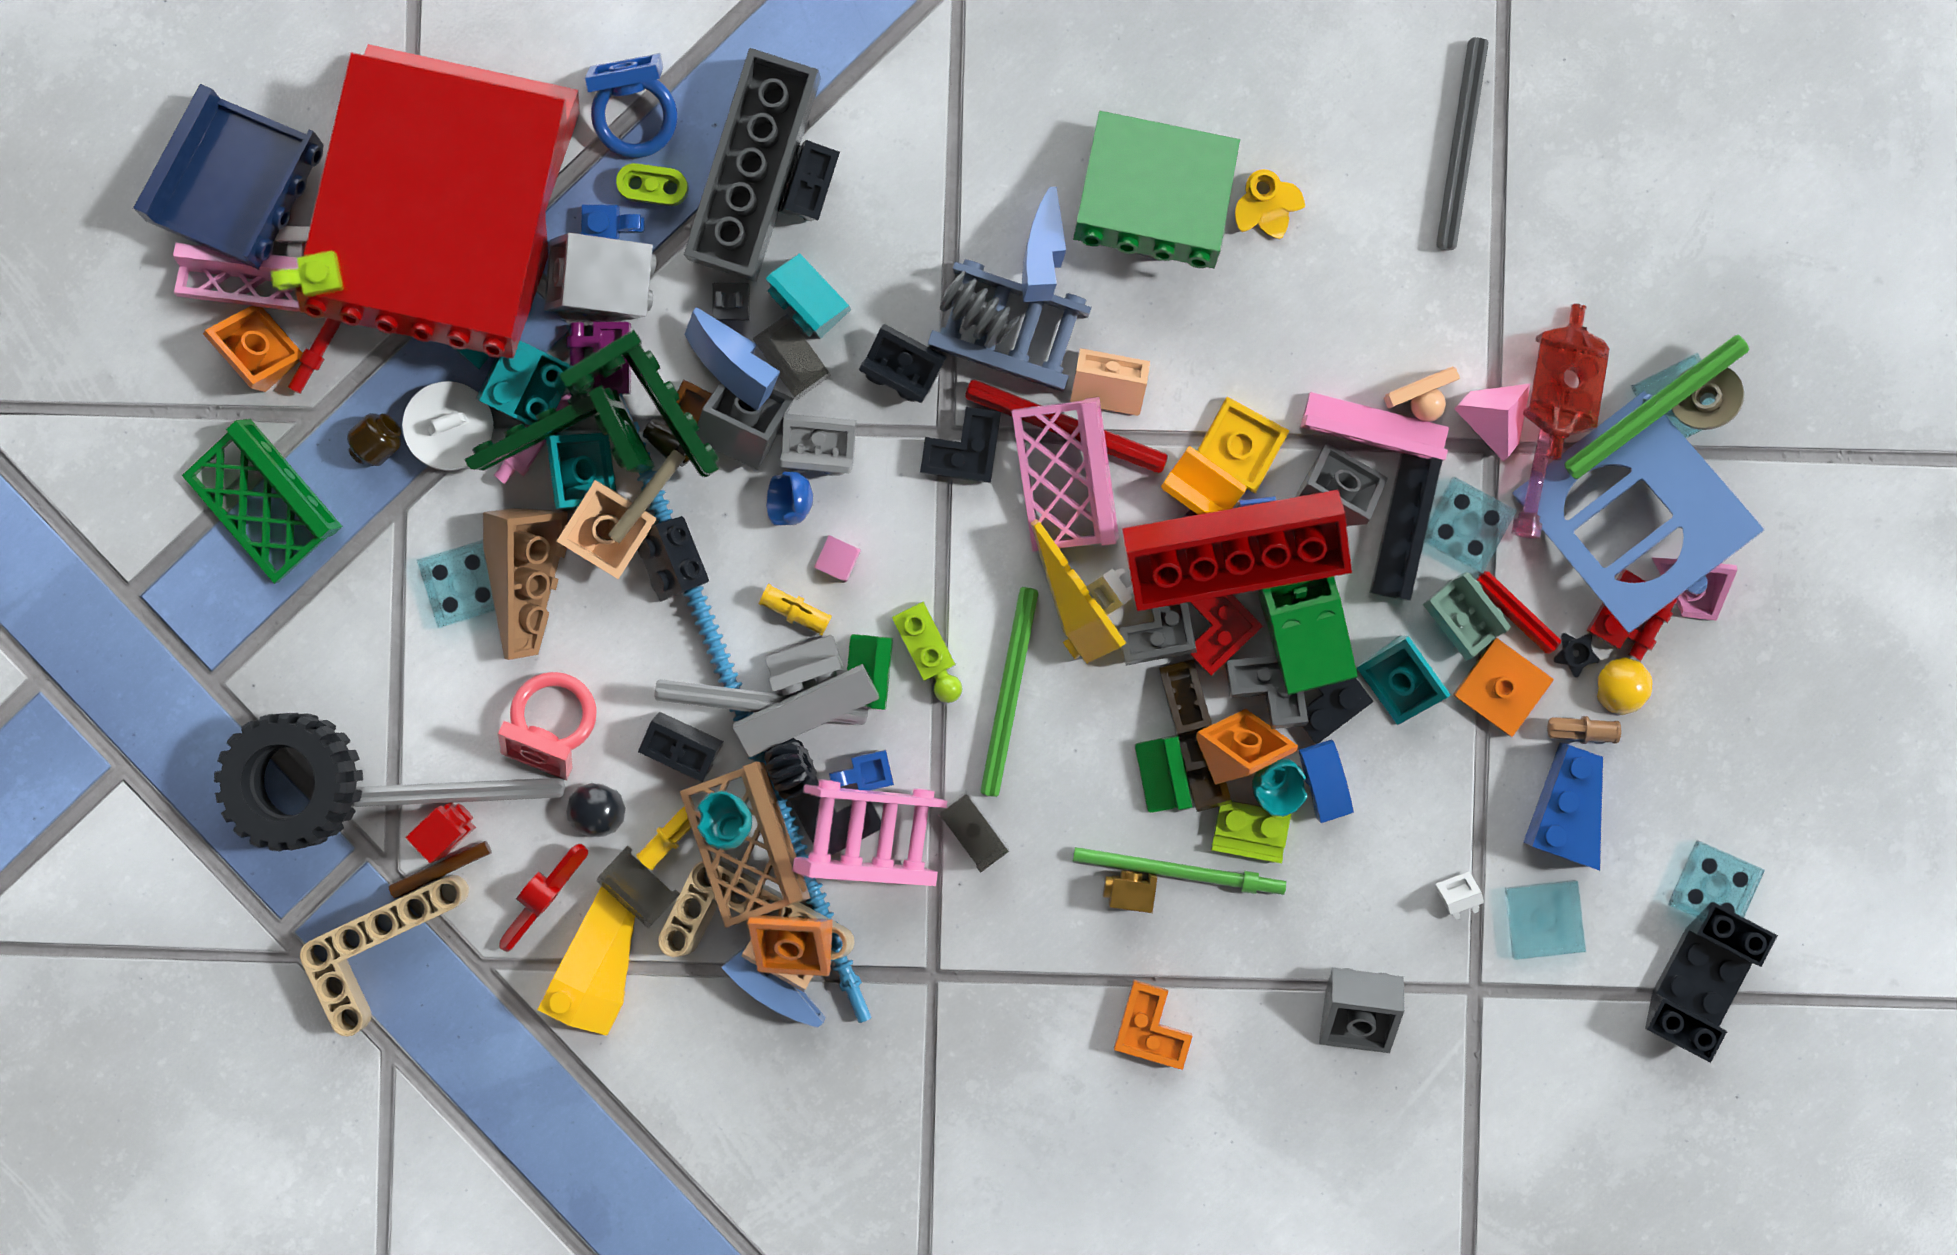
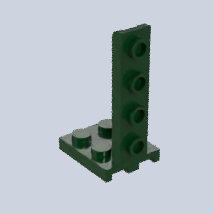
[554,330,719,478]
[464,386,655,473]

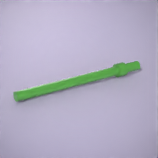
[1073,847,1287,895]

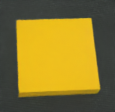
[1197,397,1290,494]

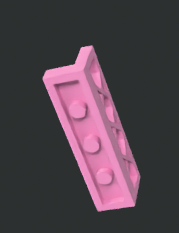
[173,243,300,312]
[1300,392,1449,461]

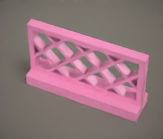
[1012,397,1119,551]

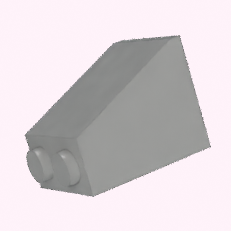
[544,233,656,319]

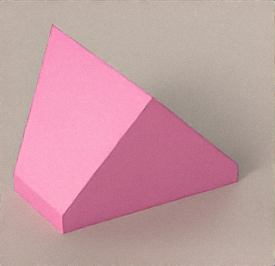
[1454,383,1531,461]
[1651,557,1737,621]

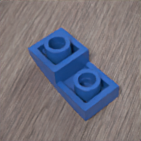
[1299,739,1354,823]

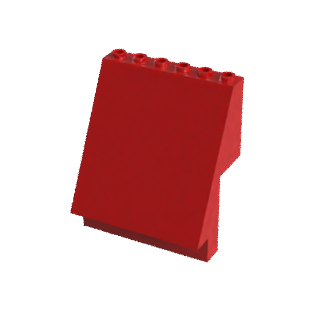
[296,44,580,359]

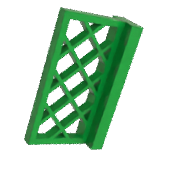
[182,419,343,584]

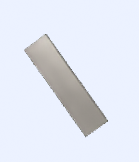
[733,664,879,758]

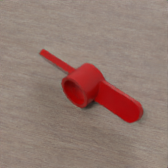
[499,844,588,952]

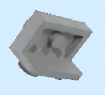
[780,414,857,476]
[766,635,844,696]

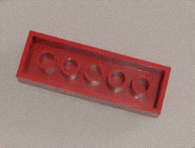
[1122,490,1352,611]

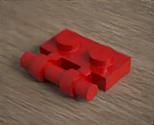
[1586,569,1677,662]

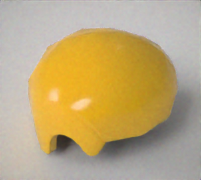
[1597,657,1652,715]

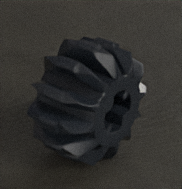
[765,738,818,801]

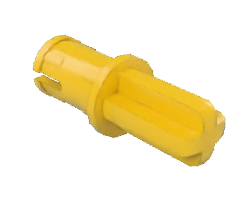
[636,806,692,870]

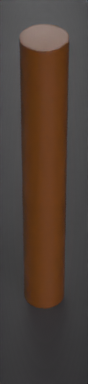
[389,841,492,898]

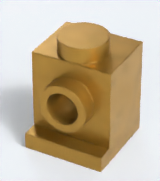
[1103,871,1158,914]

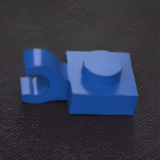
[581,205,645,240]
[829,750,894,791]

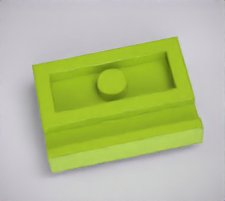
[1211,801,1292,863]

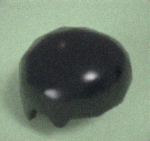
[566,783,626,837]

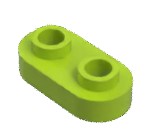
[616,163,689,206]

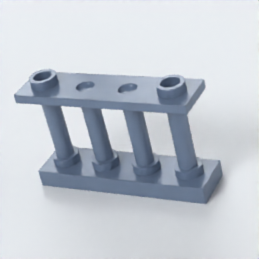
[928,259,1092,392]

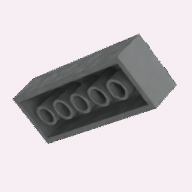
[684,47,821,282]

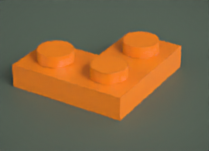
[1114,980,1193,1070]

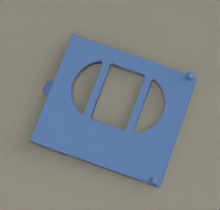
[1512,391,1764,634]

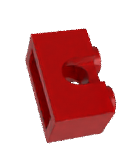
[405,803,476,864]

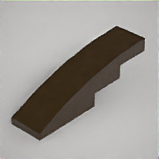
[1159,659,1231,812]

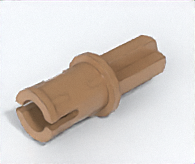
[1547,716,1621,744]

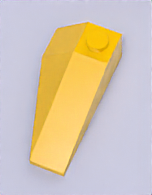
[1031,519,1126,663]
[537,877,639,1036]

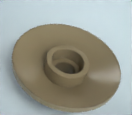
[1672,366,1744,430]

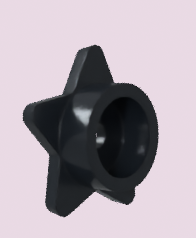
[1553,633,1600,678]

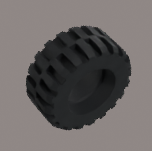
[214,712,363,851]

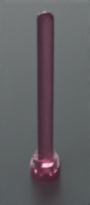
[1511,370,1565,539]

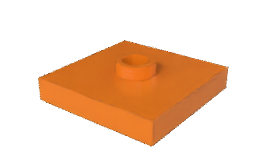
[1453,638,1554,737]

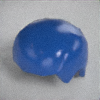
[766,471,813,525]

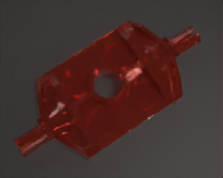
[1523,304,1610,461]

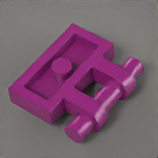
[566,322,631,395]

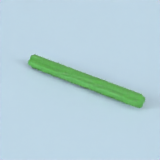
[1564,335,1749,479]
[980,587,1038,797]

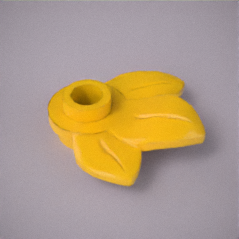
[1235,169,1305,239]

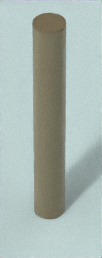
[608,450,685,544]

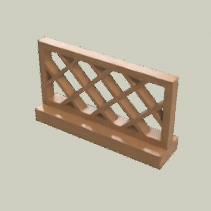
[680,761,811,928]

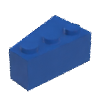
[1523,742,1603,871]

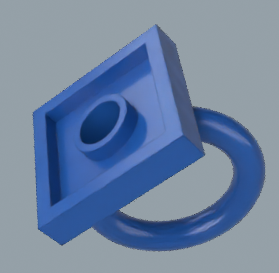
[585,53,677,158]

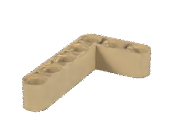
[658,861,855,960]
[300,875,469,1037]

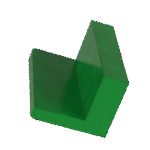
[847,634,893,710]
[1135,735,1192,813]

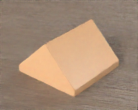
[557,480,657,579]

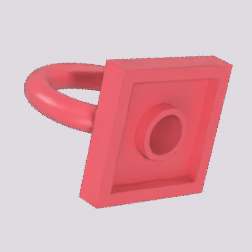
[498,672,597,781]

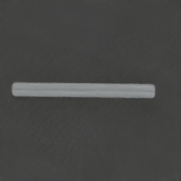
[655,680,868,725]
[353,778,565,807]

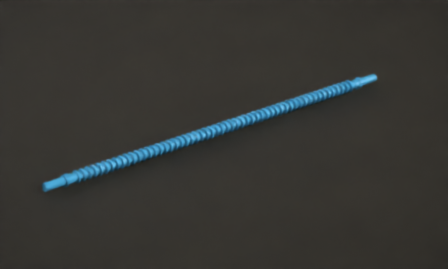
[619,394,872,1023]

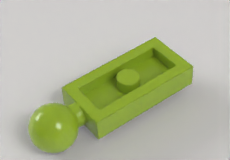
[892,601,962,703]

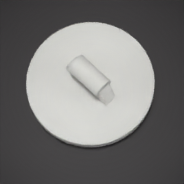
[402,381,494,471]

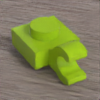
[271,251,343,296]

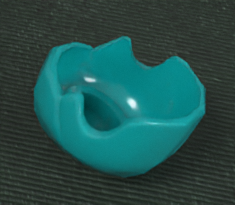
[1252,758,1307,817]
[697,791,752,850]

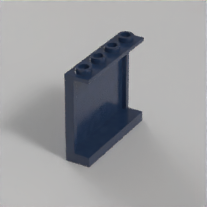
[133,84,324,270]

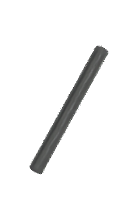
[1436,37,1489,250]

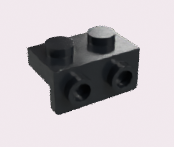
[859,324,947,403]
[637,516,709,602]

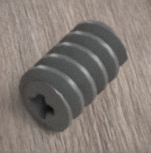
[939,270,1021,349]

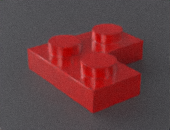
[1190,594,1263,676]

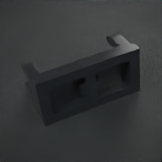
[780,140,840,221]
[638,712,724,782]

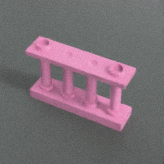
[793,780,947,886]

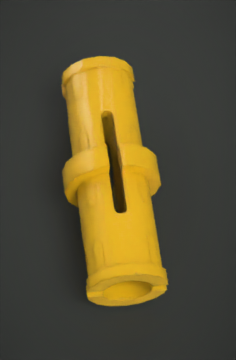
[758,583,832,636]

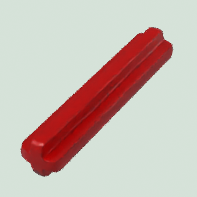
[1476,571,1561,654]

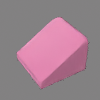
[814,535,861,582]

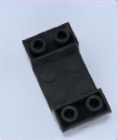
[1645,901,1778,1063]

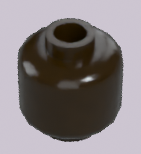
[347,413,401,466]

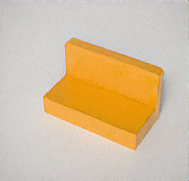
[1161,446,1247,515]

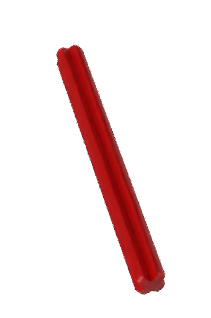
[965,379,1168,473]

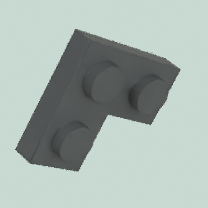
[1119,602,1197,666]
[1225,656,1308,729]

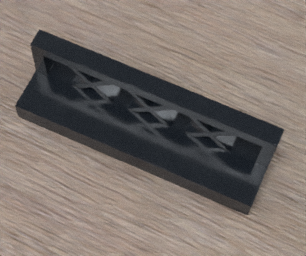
[1369,453,1443,601]

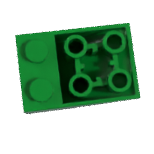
[1258,576,1358,695]

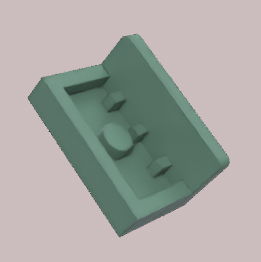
[1423,572,1511,661]

